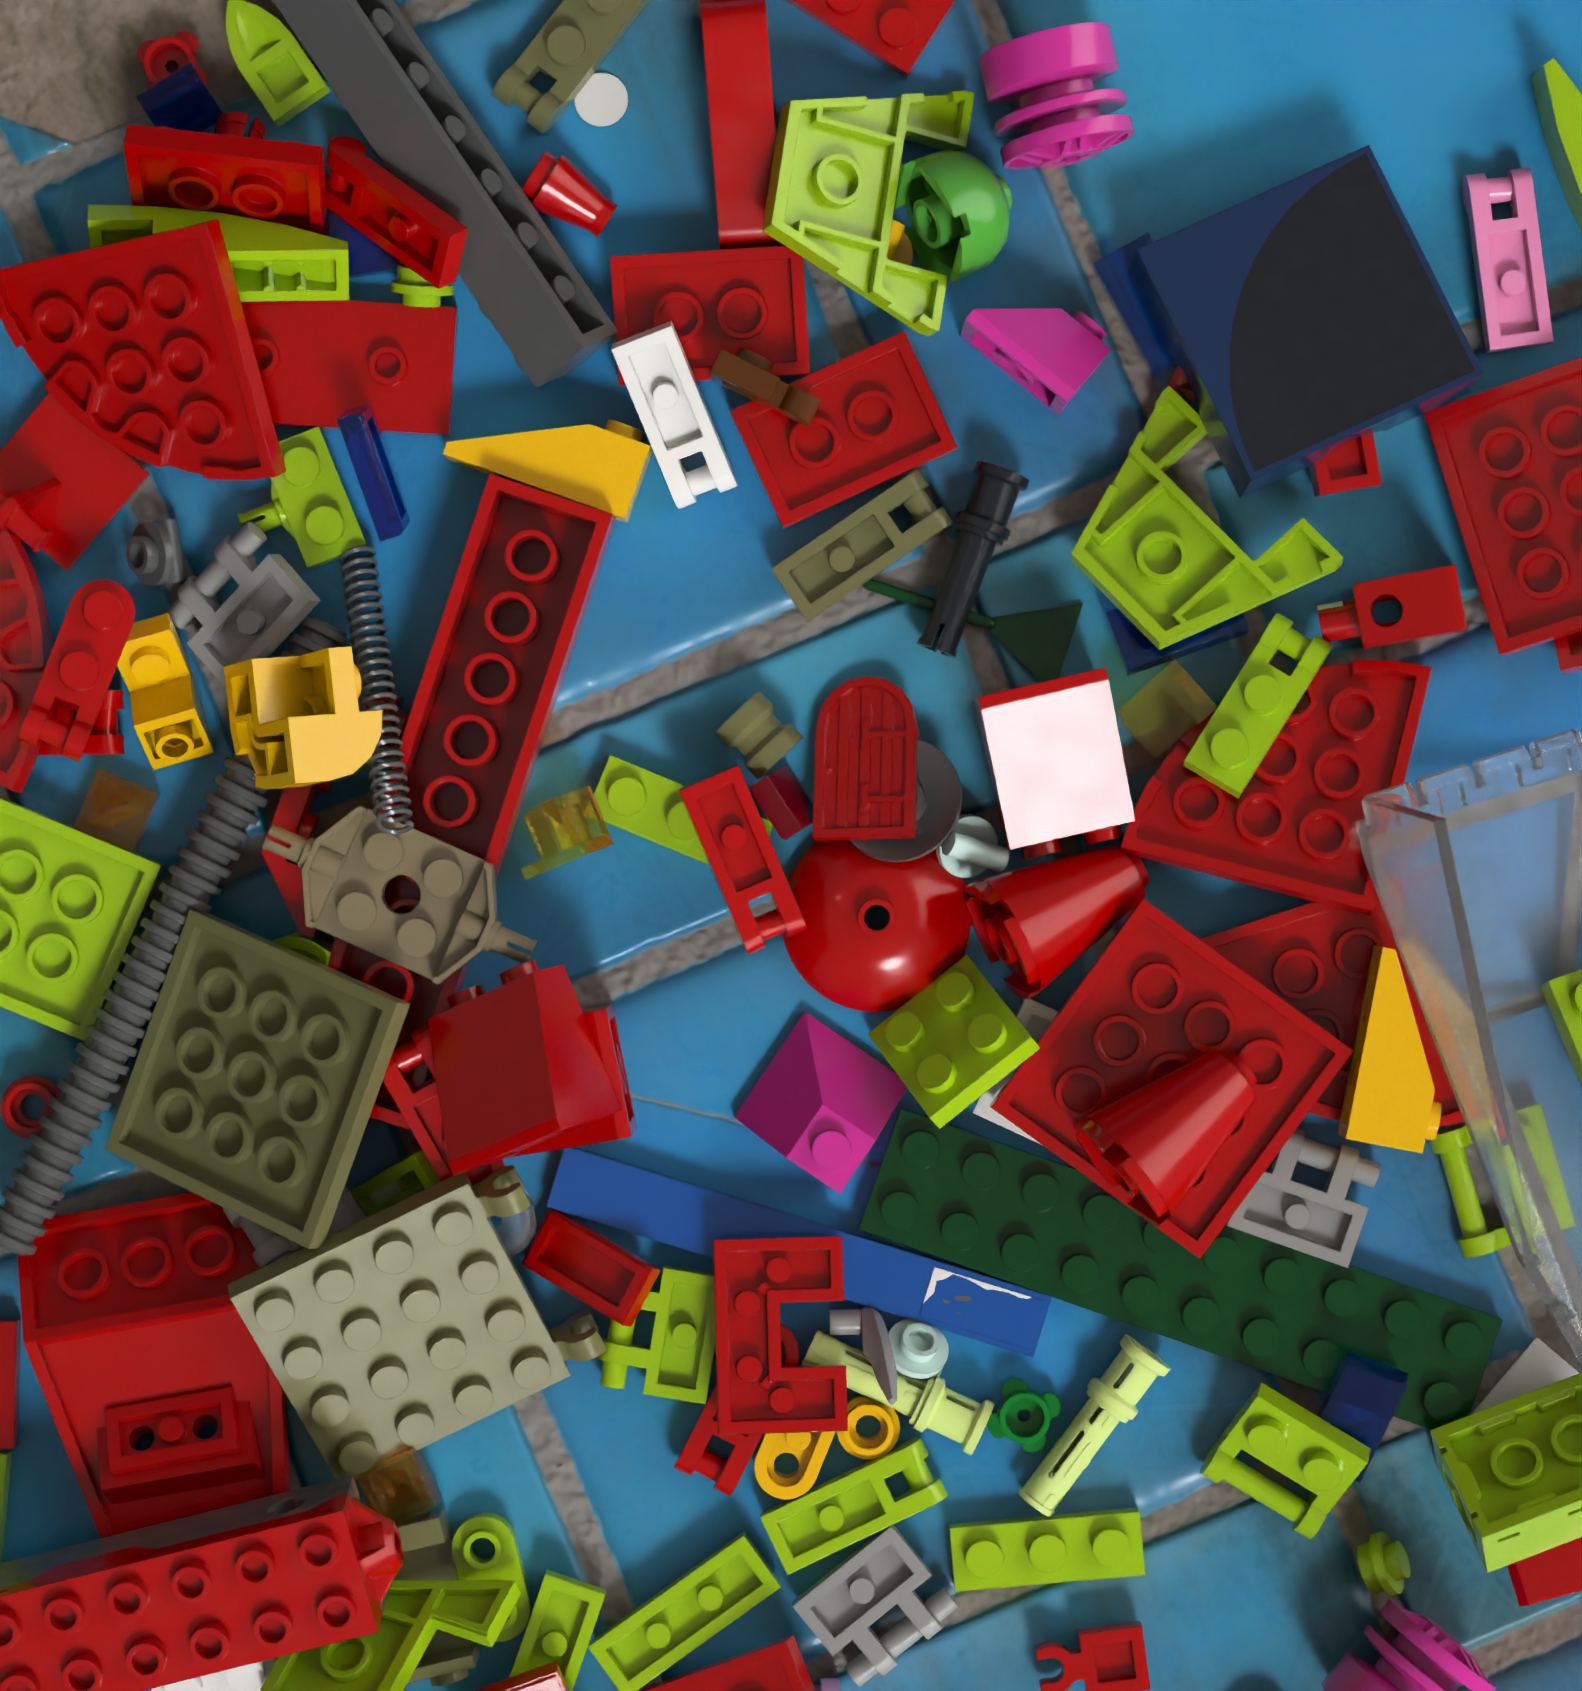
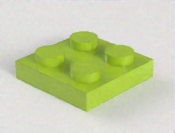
[868,955,1040,1129]

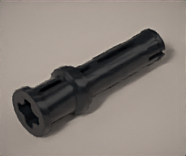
[917,461,1030,658]

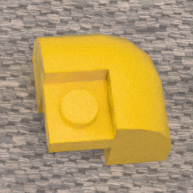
[224,646,383,790]

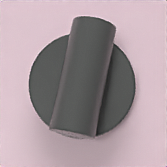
[126,519,187,586]

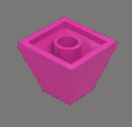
[960,308,1111,416]
[734,1011,907,1194]

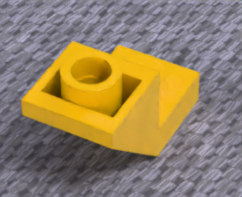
[117,613,214,770]

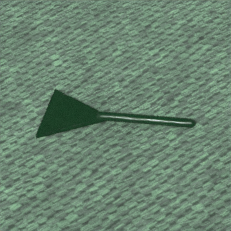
[863,579,1083,682]

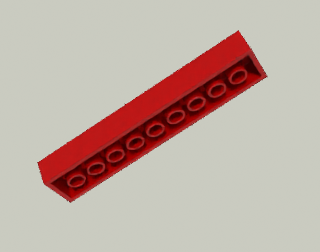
[328,473,616,1130]

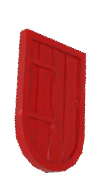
[812,676,919,841]

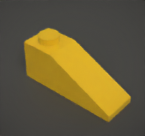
[443,419,653,524]
[1337,945,1441,1154]

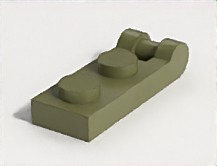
[492,0,650,134]
[771,470,954,623]

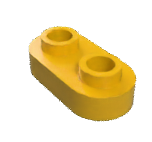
[754,1431,836,1500]

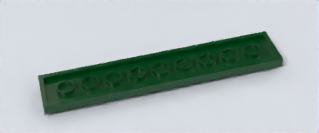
[858,1107,1503,1430]

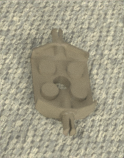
[262,806,537,984]

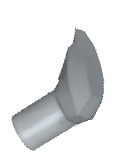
[829,1305,897,1405]

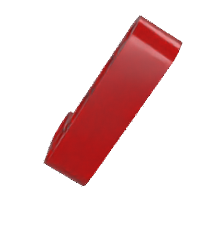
[700,0,784,250]

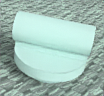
[936,814,1009,878]
[888,1319,949,1379]

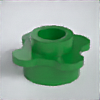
[987,1378,1061,1452]

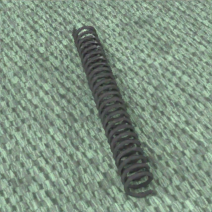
[339,546,415,834]

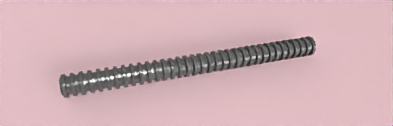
[0,614,351,1256]

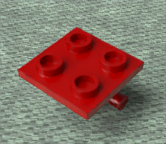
[0,393,150,571]

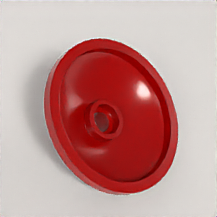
[782,840,971,1012]

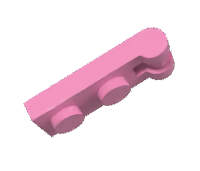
[1462,167,1554,353]

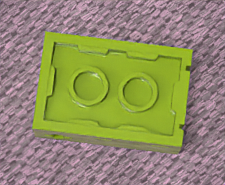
[1430,1372,1582,1573]

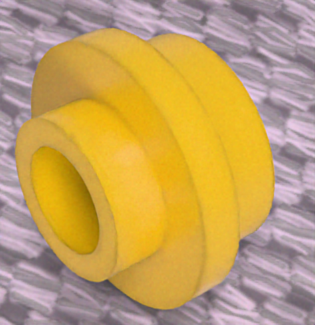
[837,1395,900,1460]

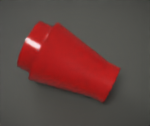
[521,150,617,237]

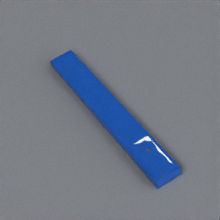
[546,1147,1052,1357]

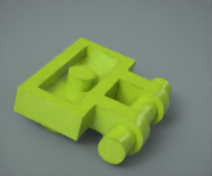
[597,1265,715,1404]

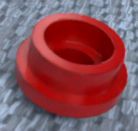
[1,1075,61,1139]

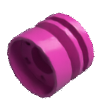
[978,22,1134,170]
[1321,1599,1497,1691]

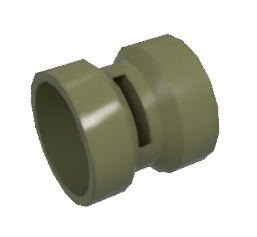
[714,690,803,780]

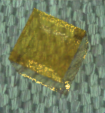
[1115,659,1217,757]
[520,785,614,880]

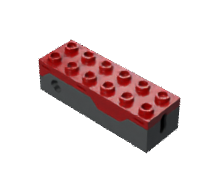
[0,1475,404,1691]

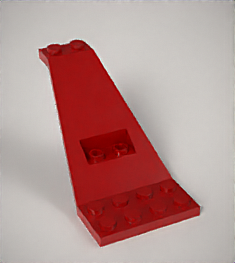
[17,1192,290,1538]

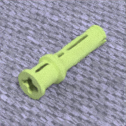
[801,1329,995,1456]
[1018,1334,1171,1517]

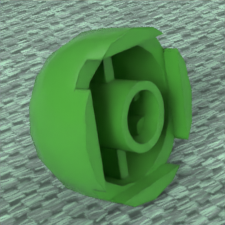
[894,150,1012,283]

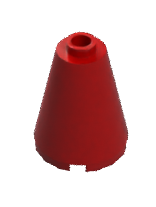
[965,845,1150,999]
[1074,1050,1257,1227]

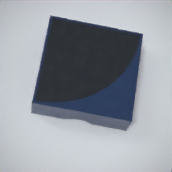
[1128,145,1484,498]

